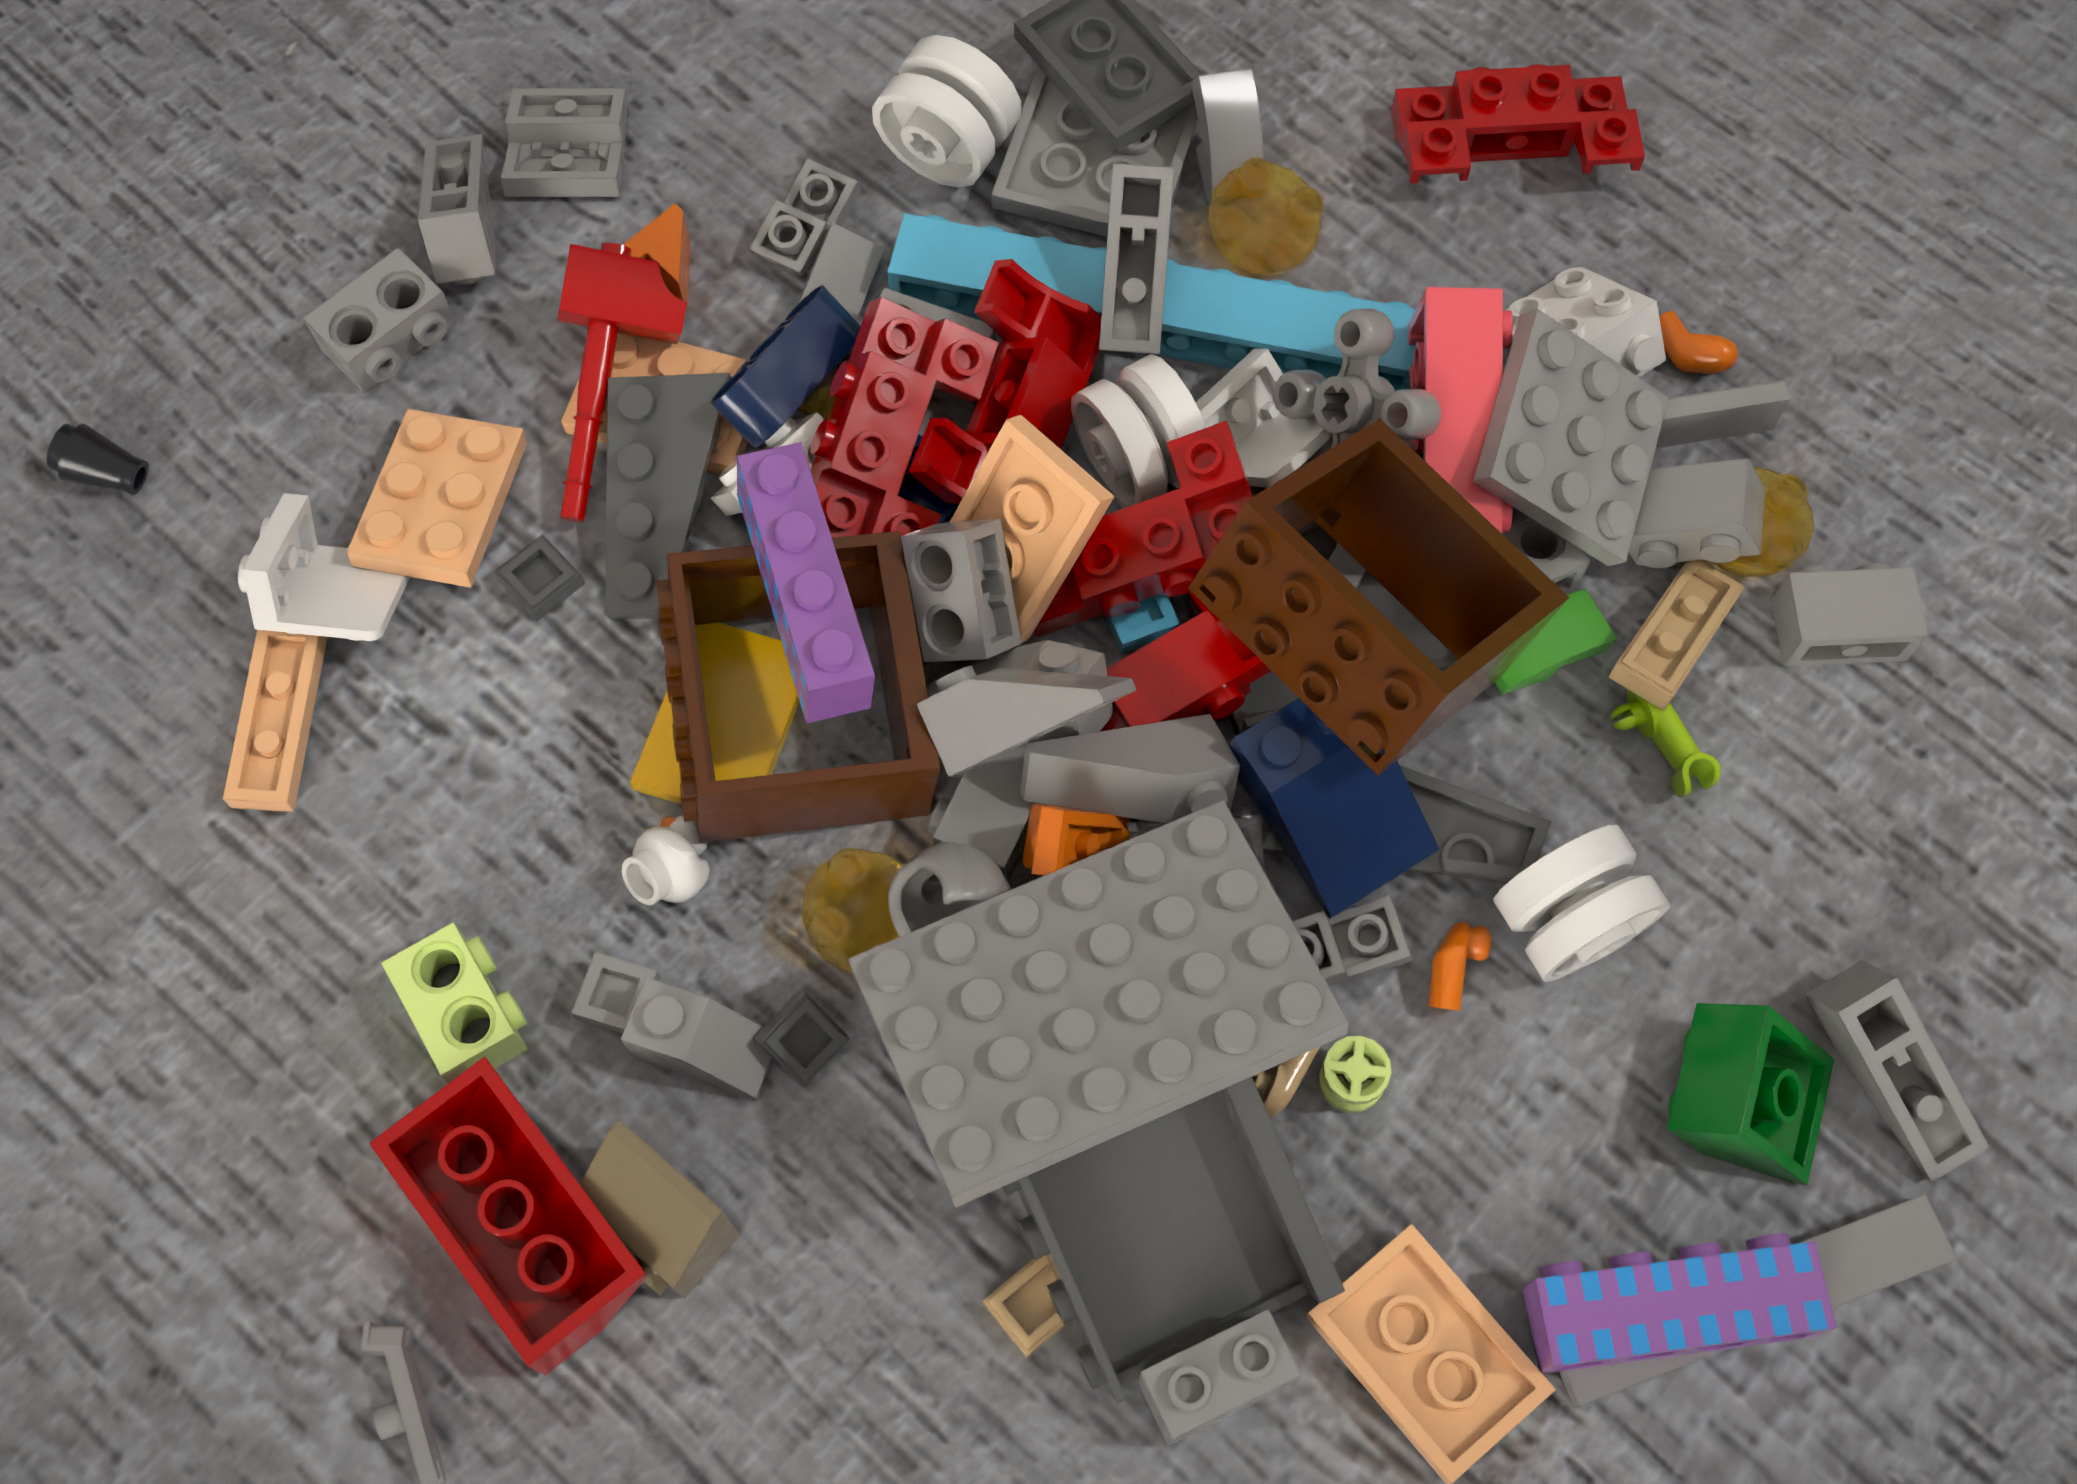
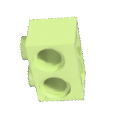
[381,922,528,1083]

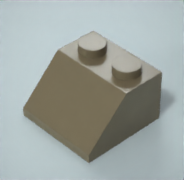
[580,1120,740,1299]

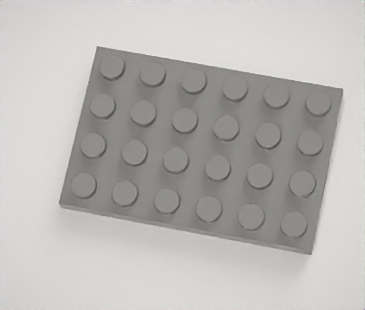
[848,800,1349,1208]

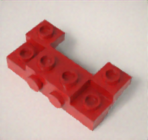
[1391,64,1645,184]
[909,259,1101,504]
[810,297,999,553]
[1033,420,1254,637]
[1100,592,1271,732]

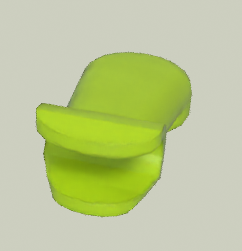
[1610,690,1721,798]

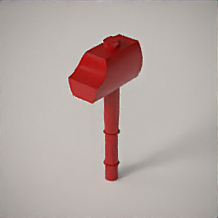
[557,242,687,522]

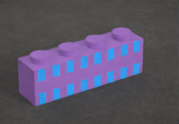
[737,442,875,724]
[1522,1233,1837,1374]

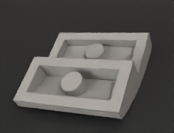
[501,88,627,197]

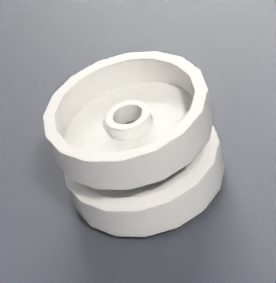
[872,35,1021,188]
[1071,354,1207,508]
[1493,825,1670,982]

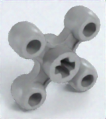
[1273,308,1441,448]

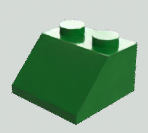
[1667,1003,1834,1185]

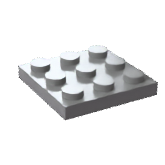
[991,65,1199,237]
[1473,308,1669,566]

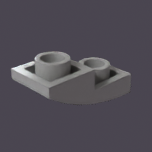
[1191,69,1264,204]
[749,158,862,276]
[1292,895,1414,986]

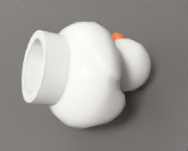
[622,815,710,905]

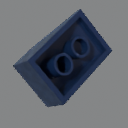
[1229,698,1439,919]

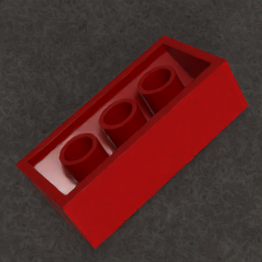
[369,1056,648,1376]

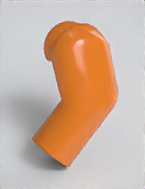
[1659,311,1738,374]
[1428,921,1491,1010]

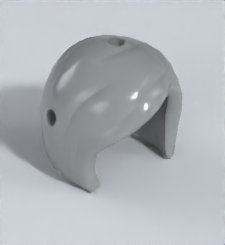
[888,842,1011,937]

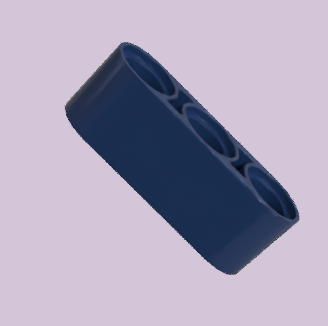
[710,285,861,448]

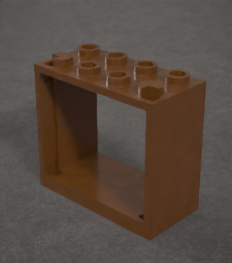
[1188,418,1570,776]
[656,531,940,843]

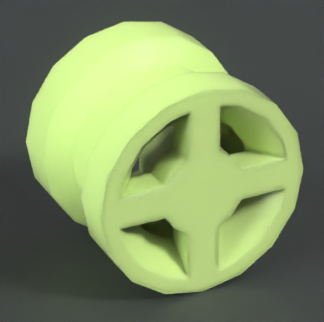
[1318,1036,1392,1113]

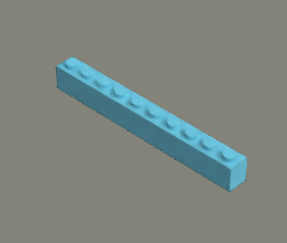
[887,213,1416,391]

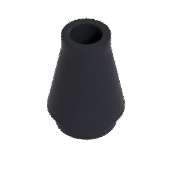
[47,424,149,495]

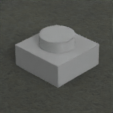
[571,952,661,1034]

